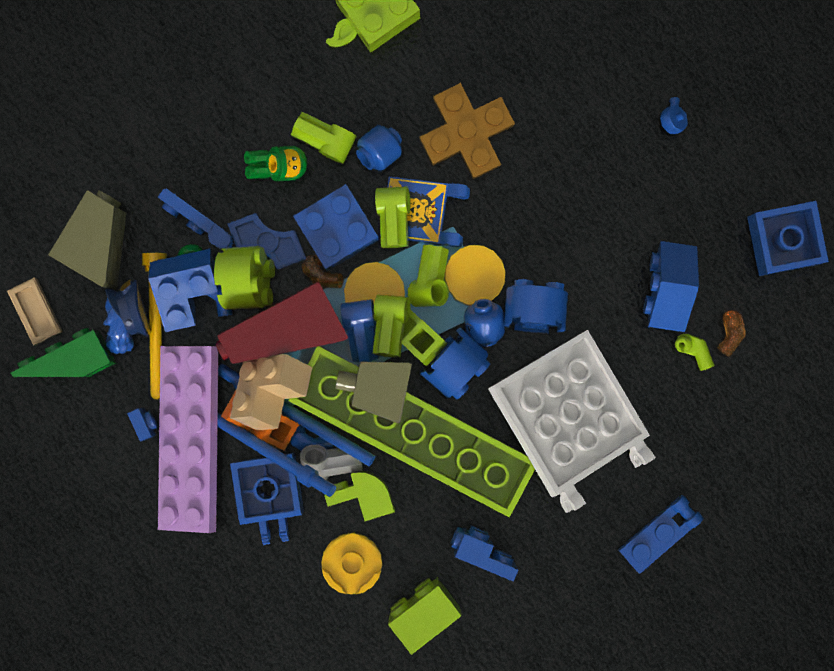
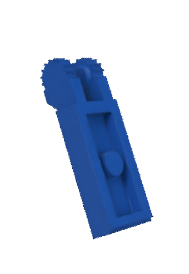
[158,188,234,249]

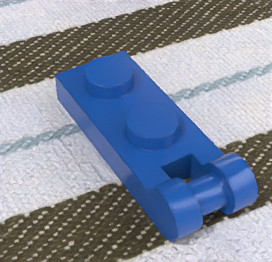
[618,495,704,574]

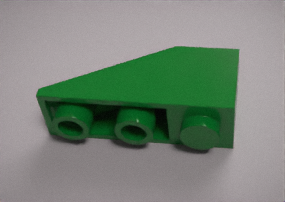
[11,328,116,377]

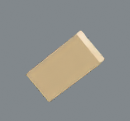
[7,277,63,346]

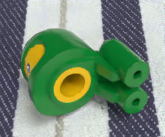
[244,146,307,181]

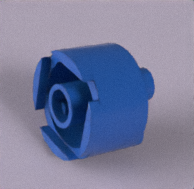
[504,279,568,333]
[419,328,490,400]

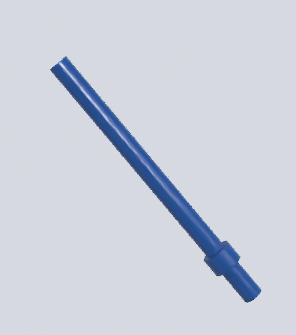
[218,364,375,466]
[217,413,336,497]

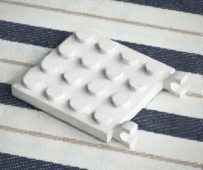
[488,330,655,513]

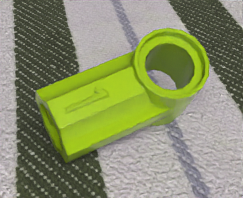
[291,112,357,164]
[375,186,410,248]
[408,245,449,307]
[373,295,411,358]

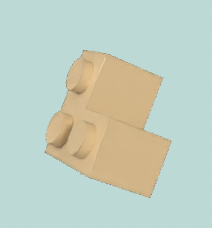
[230,354,312,430]

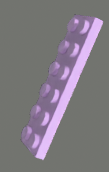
[158,346,218,533]

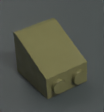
[49,190,126,290]

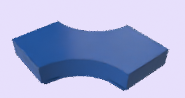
[228,213,306,270]

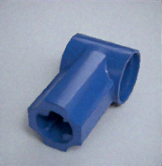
[340,299,379,363]

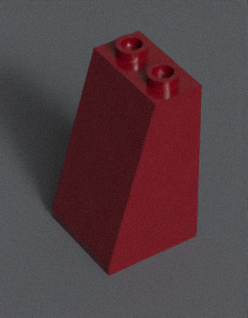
[215,281,348,364]

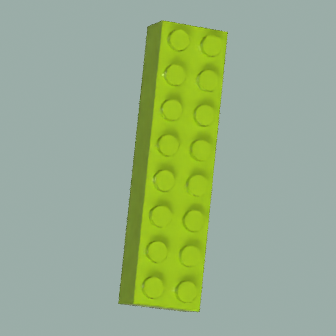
[288,346,535,518]

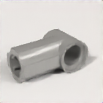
[300,445,363,480]

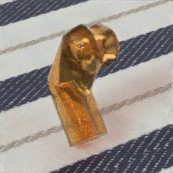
[302,255,343,288]
[718,310,746,357]

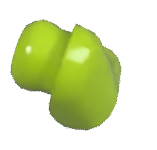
[675,334,715,371]

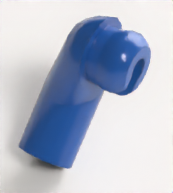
[290,426,333,451]

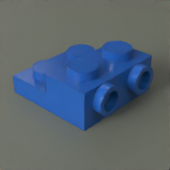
[451,525,518,582]

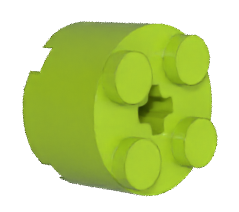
[214,246,275,310]

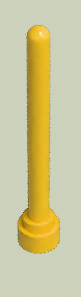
[142,253,167,399]

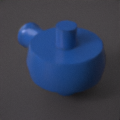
[660,97,688,134]

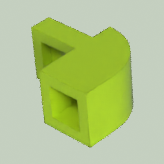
[401,309,447,367]
[325,471,395,521]

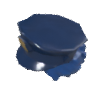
[103,279,151,354]

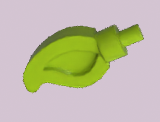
[326,19,357,47]

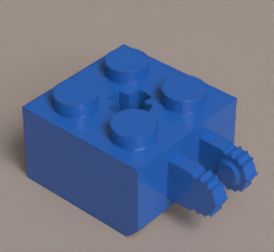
[230,452,304,545]

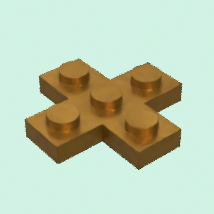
[420,83,515,179]

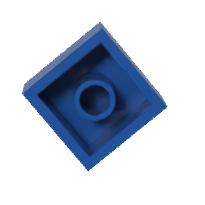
[293,184,379,272]
[747,201,829,276]

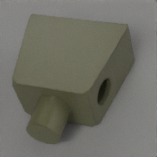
[335,361,412,423]

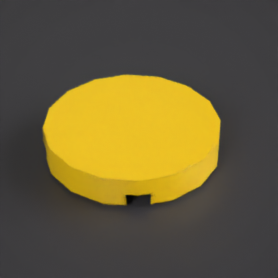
[444,245,505,306]
[344,262,405,303]
[321,533,382,594]

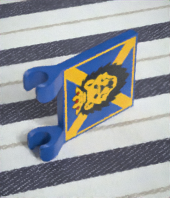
[380,177,470,247]

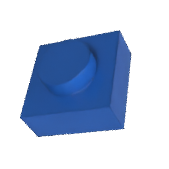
[127,408,157,442]

